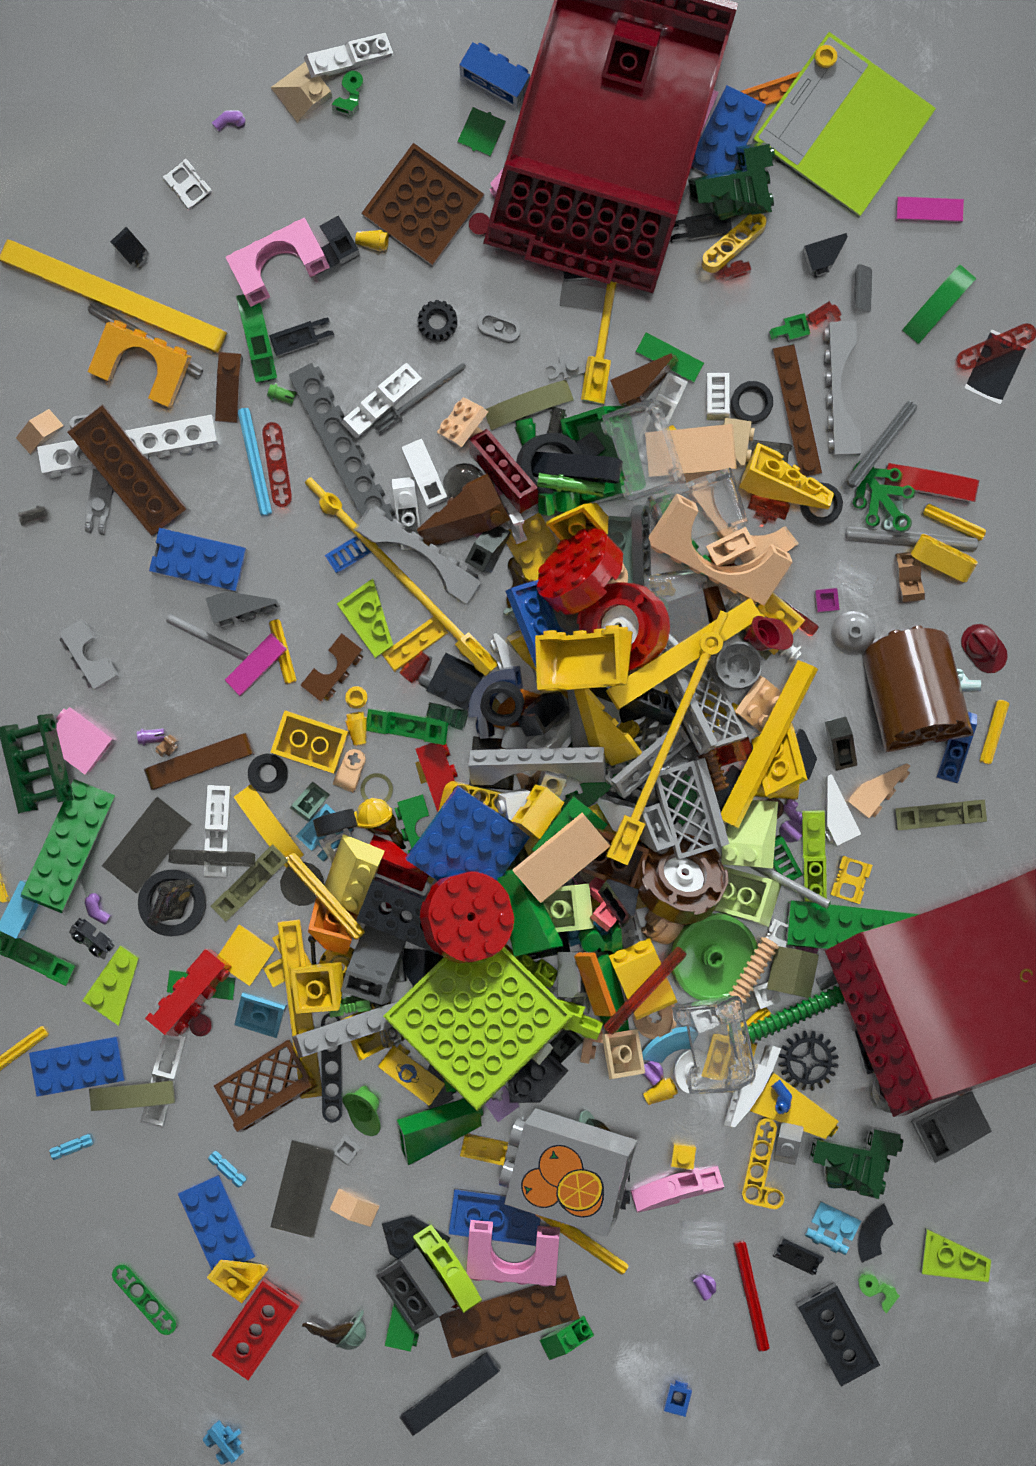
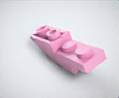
[631,1166,724,1213]

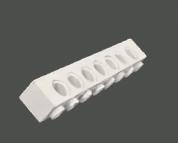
[37,415,218,478]

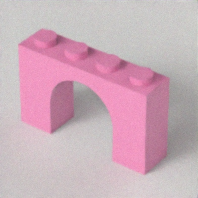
[226,218,330,307]
[466,1220,560,1287]

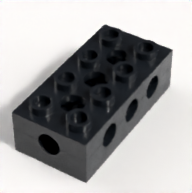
[356,876,439,955]
[796,1283,880,1387]

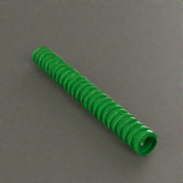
[744,986,845,1044]

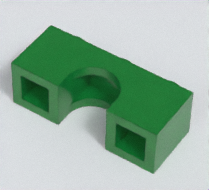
[395,794,430,854]

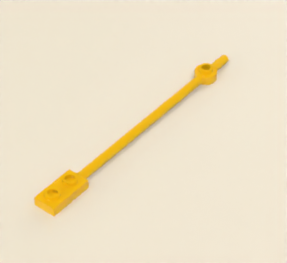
[581,281,616,404]
[305,477,498,676]
[606,610,729,865]

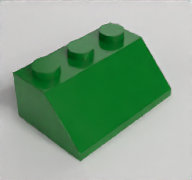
[531,796,608,852]

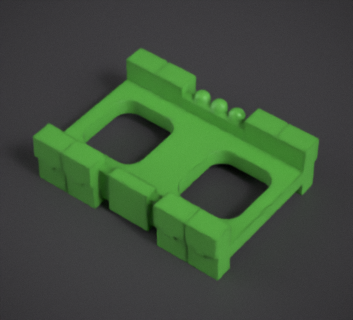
[329,995,372,1018]

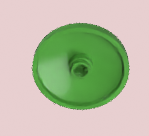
[671,913,758,1002]

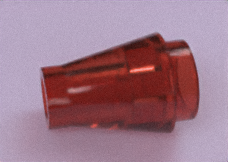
[399,651,431,684]

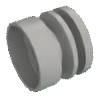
[714,641,762,690]

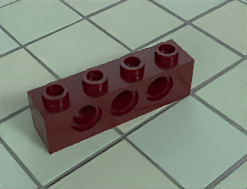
[469,429,538,513]

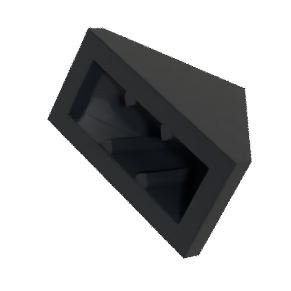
[598,879,639,927]

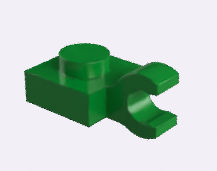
[769,313,811,341]

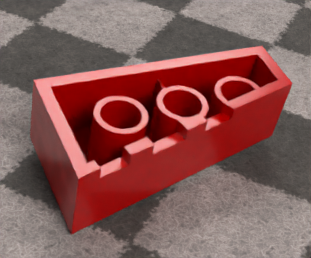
[145,948,231,1036]

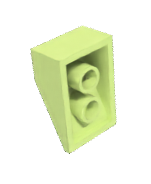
[721,800,778,869]
[714,866,781,927]
[543,883,594,932]

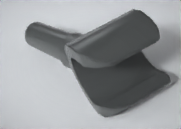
[418,656,433,689]

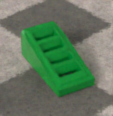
[773,835,803,881]

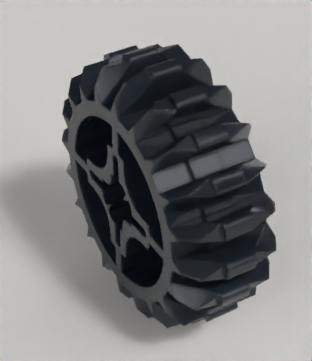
[778,1031,839,1091]

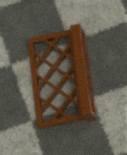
[214,1040,318,1132]

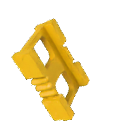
[830,856,873,904]

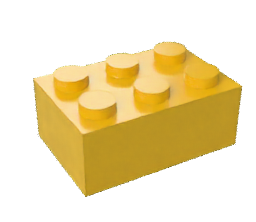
[270,710,349,774]

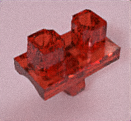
[747,494,790,525]

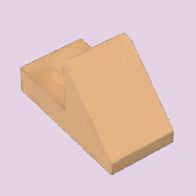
[706,527,756,566]
[580,1031,604,1064]

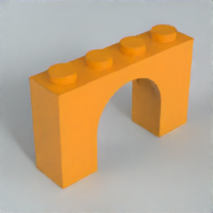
[87,320,192,407]

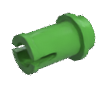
[267,383,296,405]

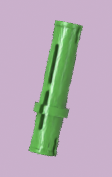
[537,473,605,497]

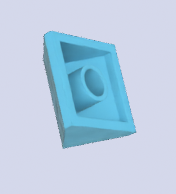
[234,992,287,1038]

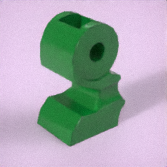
[332,71,364,116]
[538,491,581,516]
[578,920,622,953]

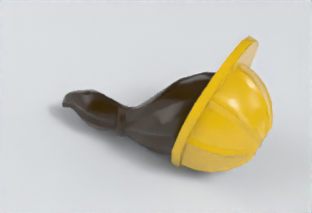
[354,798,406,849]

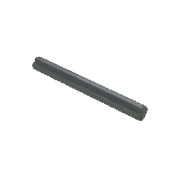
[846,401,917,489]

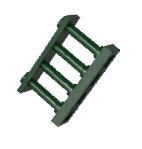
[0,714,74,814]

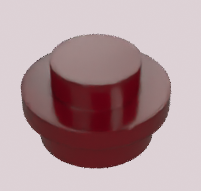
[189,1014,212,1037]

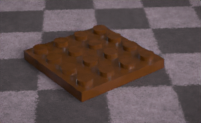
[361,143,485,266]

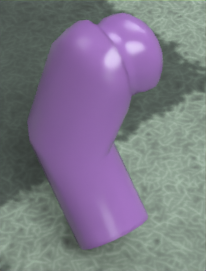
[212,111,245,131]
[783,799,802,826]
[84,893,110,925]

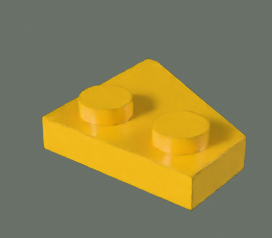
[207,1260,268,1303]

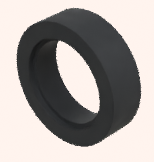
[516,433,583,494]
[138,870,206,937]

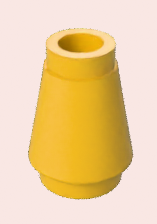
[355,230,389,252]
[345,712,367,745]
[643,1078,678,1105]

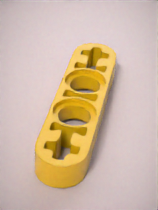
[701,214,767,273]

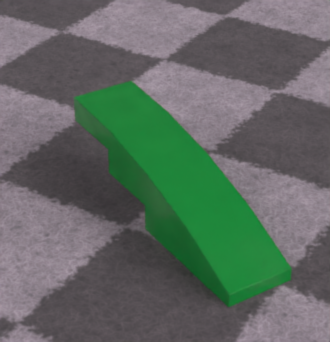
[598,954,629,1034]

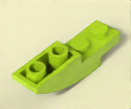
[801,810,827,902]
[559,1000,603,1040]
[413,1224,482,1313]

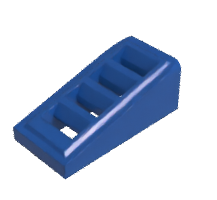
[325,536,372,575]

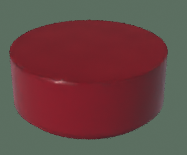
[469,213,489,236]

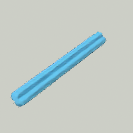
[238,408,272,516]

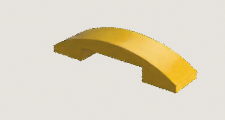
[234,784,304,868]

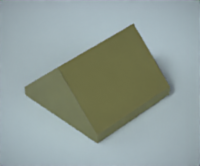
[767,946,819,998]

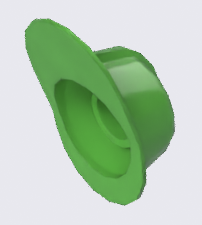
[343,1086,381,1136]

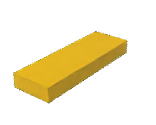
[382,616,448,672]

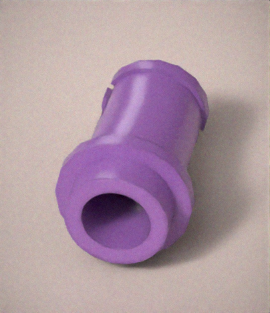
[137,728,164,746]

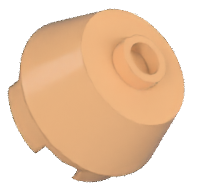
[641,910,684,945]

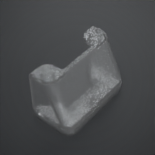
[601,398,686,501]
[646,468,748,541]
[644,569,717,660]
[672,996,756,1094]

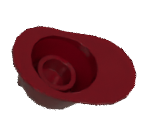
[744,616,793,651]
[961,624,1008,673]

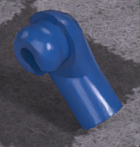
[771,1079,792,1114]

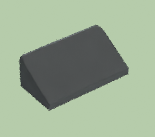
[854,264,872,312]

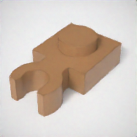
[155,735,178,758]

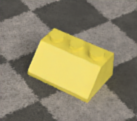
[324,834,384,915]

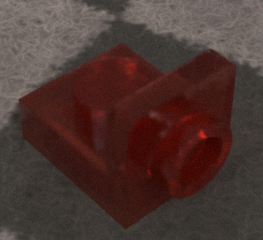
[718,260,752,282]
[806,301,842,325]

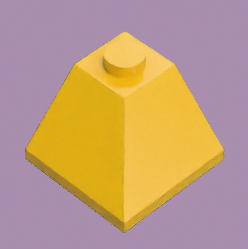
[290,962,344,1014]

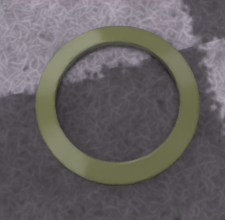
[360,773,393,802]

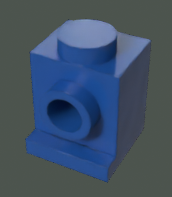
[663,1380,692,1417]

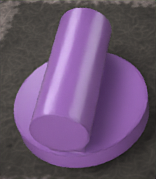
[780,820,802,842]
[643,1061,664,1086]
[693,1274,716,1301]

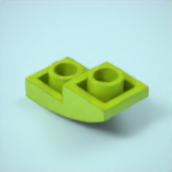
[513,955,558,988]

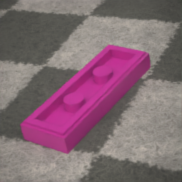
[896,197,964,222]
[225,633,287,696]

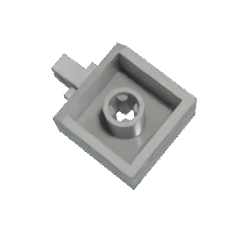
[558,952,608,1014]

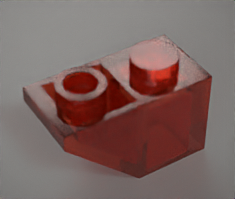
[714,736,752,767]

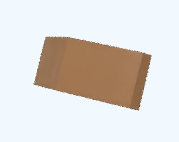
[896,552,925,602]

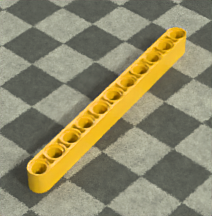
[0,239,227,353]

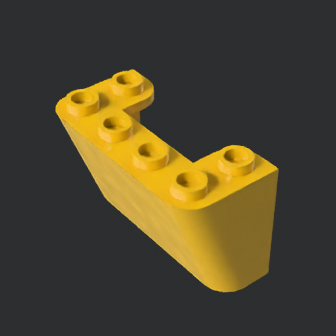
[535,625,633,691]

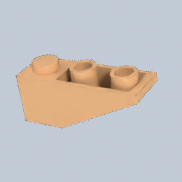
[846,763,910,818]

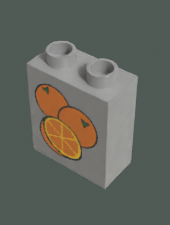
[499,1108,638,1237]

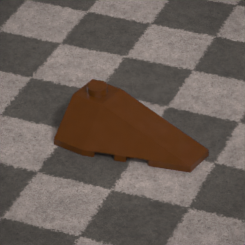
[417,474,510,546]

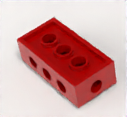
[212,1278,301,1380]

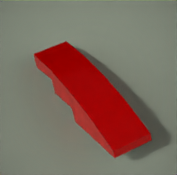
[884,463,980,502]

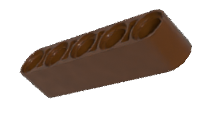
[144,733,253,790]

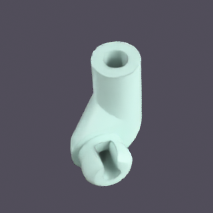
[884,500,905,531]
[957,669,981,691]

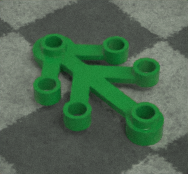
[853,461,915,532]

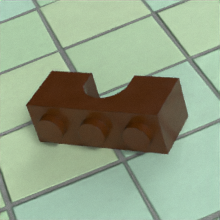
[300,633,364,703]

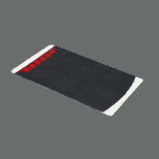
[965,330,1027,404]

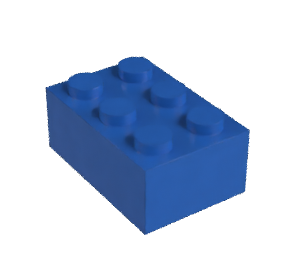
[459,42,530,107]

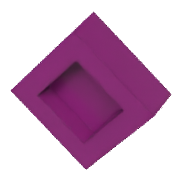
[815,588,840,613]

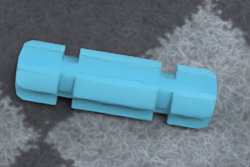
[49,1134,93,1160]
[208,1151,246,1188]

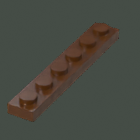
[772,344,822,477]

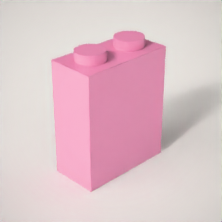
[56,707,114,775]

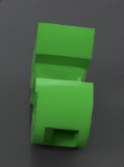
[858,1273,900,1314]

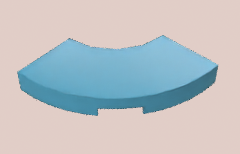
[642,1026,699,1063]

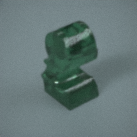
[425,702,469,732]

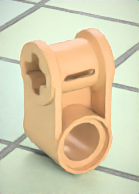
[333,749,366,793]

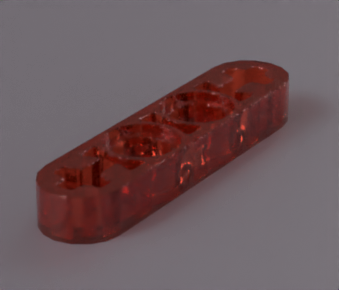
[955,323,1036,371]
[262,422,292,508]

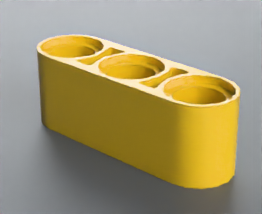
[911,534,978,582]

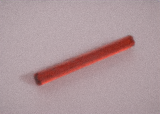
[604,946,687,1035]

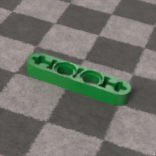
[112,1263,177,1335]

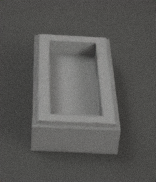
[559,282,606,312]
[501,725,535,749]

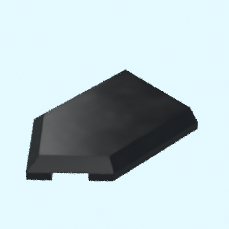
[508,1053,569,1103]
[382,1215,451,1270]

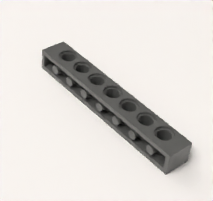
[289,363,396,521]

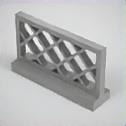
[663,661,747,755]
[605,718,690,798]
[655,758,729,860]

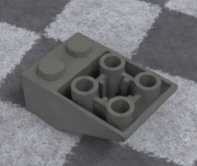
[205,591,280,629]
[341,925,406,1005]
[912,1091,992,1163]

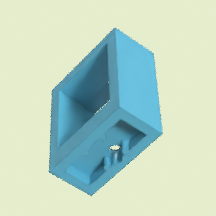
[0,880,39,939]

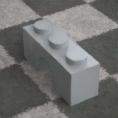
[59,619,119,690]

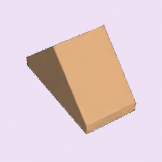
[16,409,64,455]
[330,1189,379,1227]

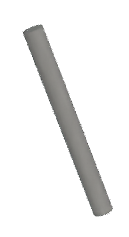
[166,614,249,661]
[750,867,831,909]

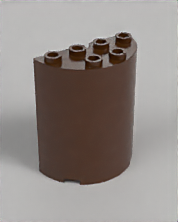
[862,625,974,752]

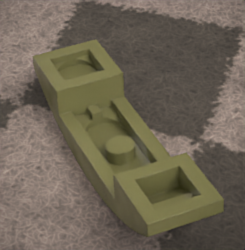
[486,380,574,431]
[896,799,987,830]
[210,844,288,922]
[89,1081,175,1111]

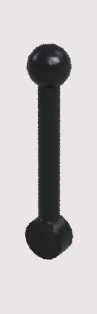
[308,935,316,965]

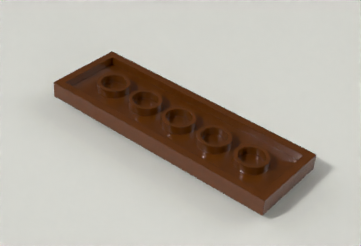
[67,404,186,536]
[439,1274,580,1358]

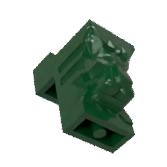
[688,142,775,220]
[809,1126,904,1199]

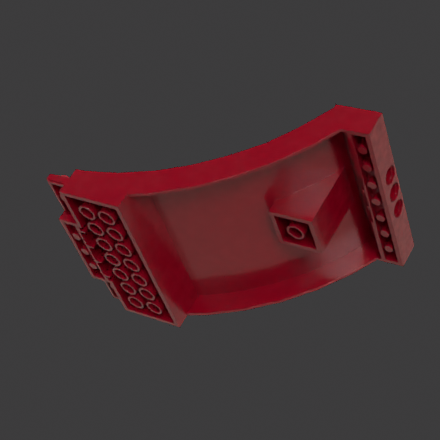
[483,0,738,294]
[825,869,1036,1117]

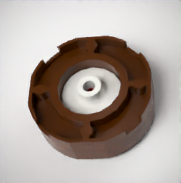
[635,833,728,924]

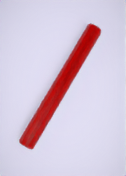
[734,1241,770,1352]

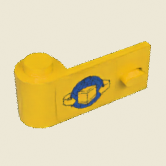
[378,1044,445,1106]

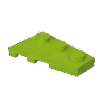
[337,578,393,658]
[82,945,139,1026]
[921,1229,991,1282]

